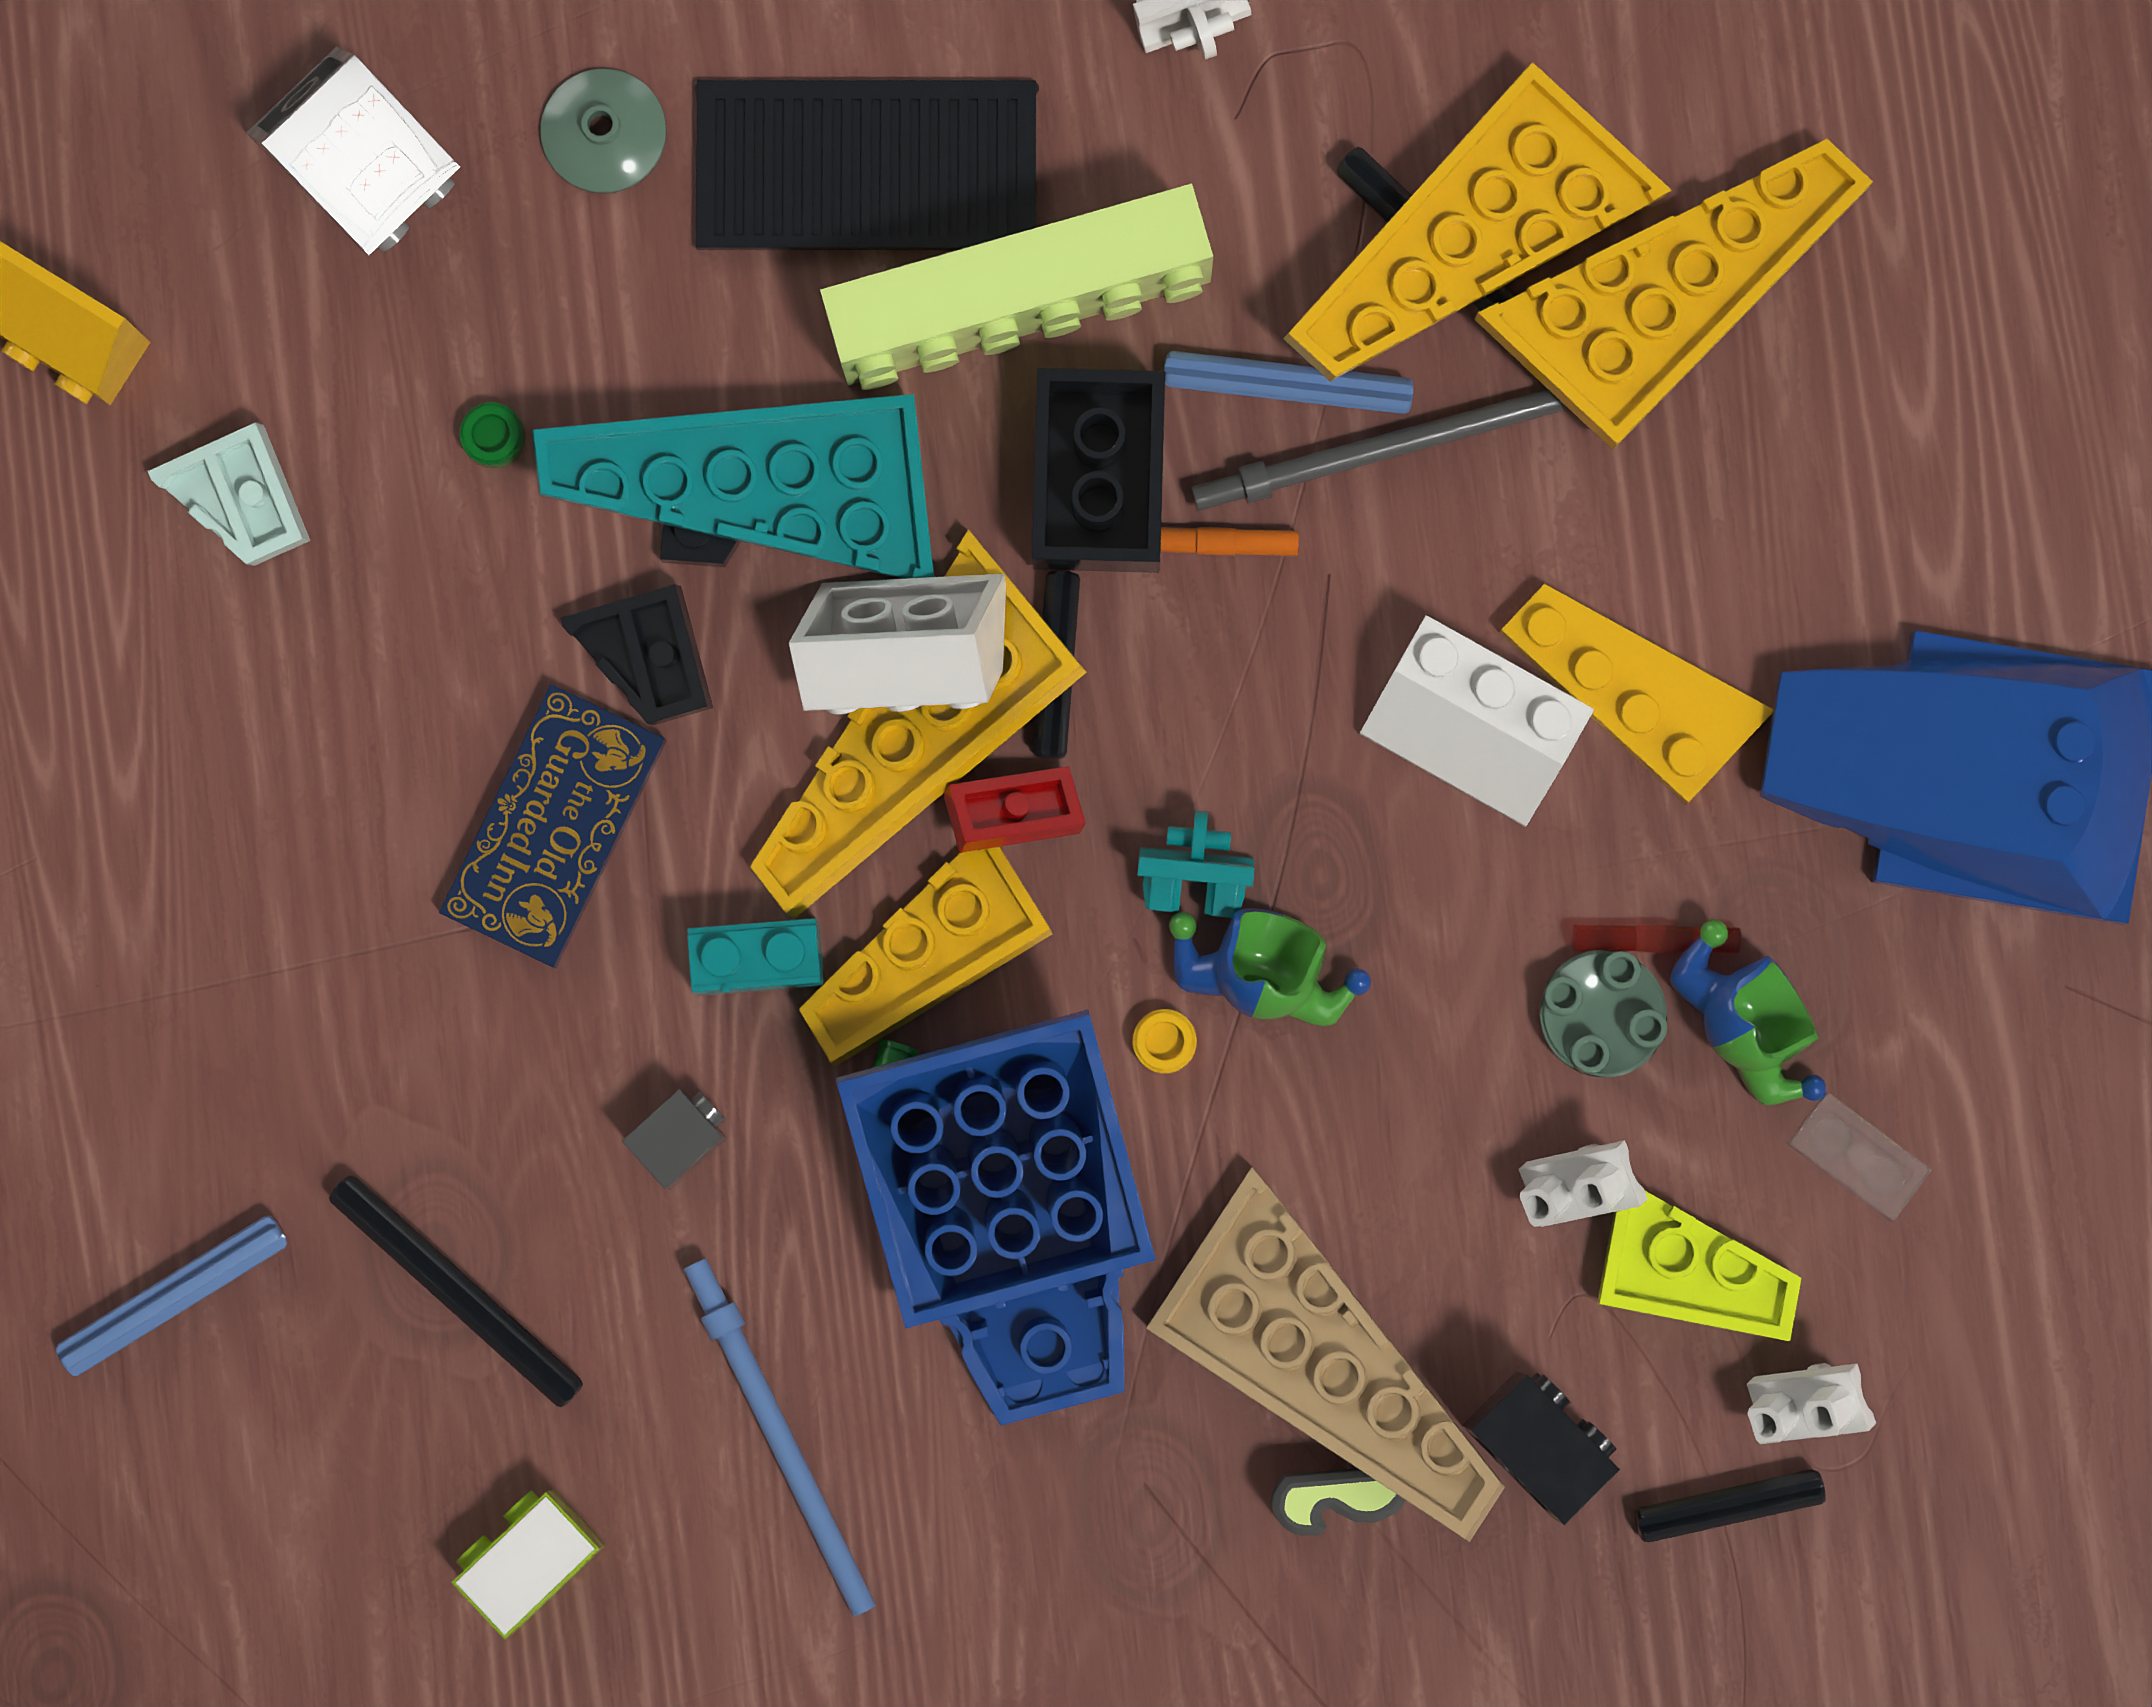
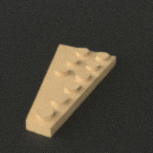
[1146,1167,1505,1542]

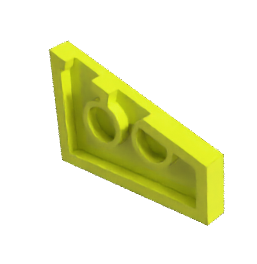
[1597,1191,1802,1341]

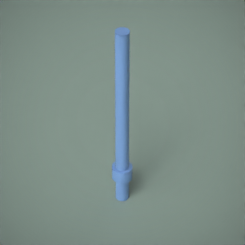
[683,1258,876,1617]

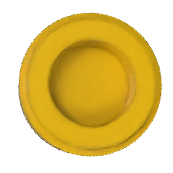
[1133,1009,1197,1074]

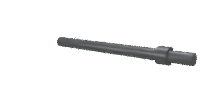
[1191,389,1563,511]

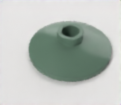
[540,69,667,194]

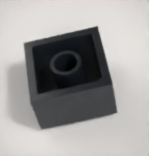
[1462,1372,1620,1525]

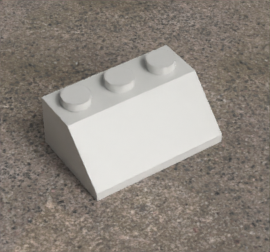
[789,574,1006,714]
[1359,615,1594,827]

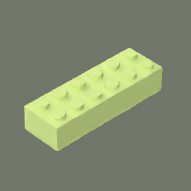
[820,184,1213,390]

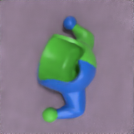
[1169,908,1371,1026]
[1670,919,1826,1105]

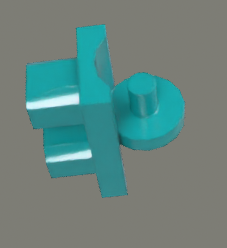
[1137,810,1255,918]

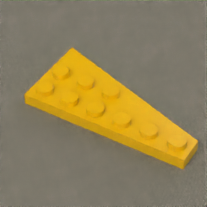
[750,529,1087,919]

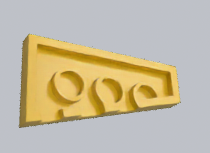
[799,847,1053,1067]

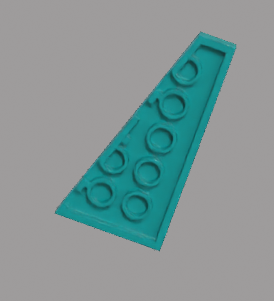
[532,394,934,579]

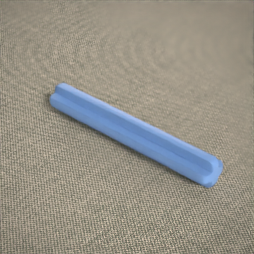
[1164,351,1414,414]
[56,1215,288,1376]

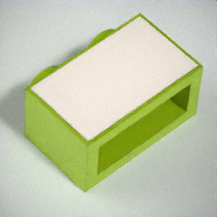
[451,1489,606,1640]

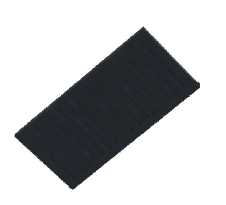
[694,80,1039,250]

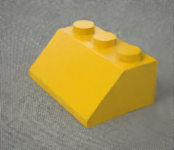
[0,241,151,405]

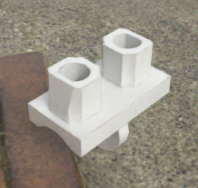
[1133,0,1252,60]
[1519,1140,1648,1227]
[1747,1363,1876,1444]

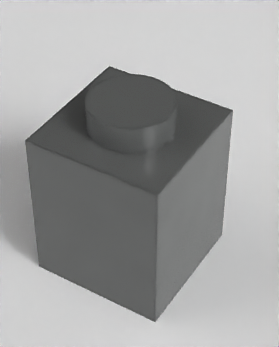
[622,1089,727,1190]

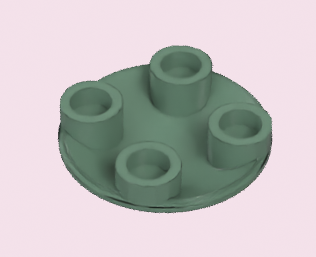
[1540,950,1667,1078]

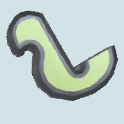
[1270,1468,1406,1536]

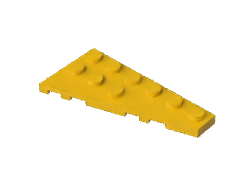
[1283,62,1672,382]
[1474,139,1873,450]

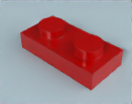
[943,766,1086,853]

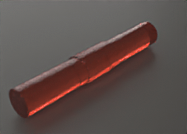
[1572,924,1741,953]

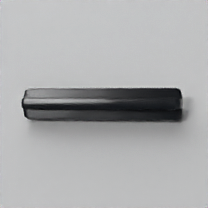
[1033,571,1080,759]
[1635,1469,1826,1543]

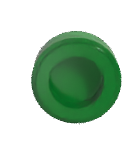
[459,402,525,468]

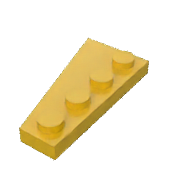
[1499,584,1773,805]

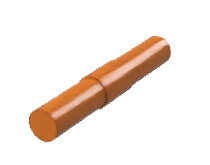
[1161,527,1299,556]

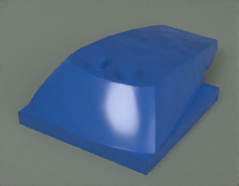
[1760,631,2152,925]
[836,1010,1156,1426]

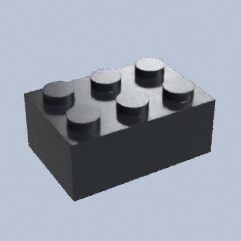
[1032,368,1165,573]

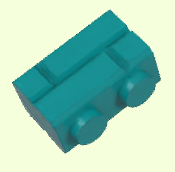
[687,918,824,996]

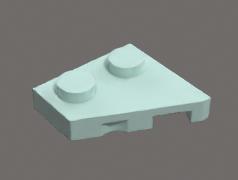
[148,422,310,566]

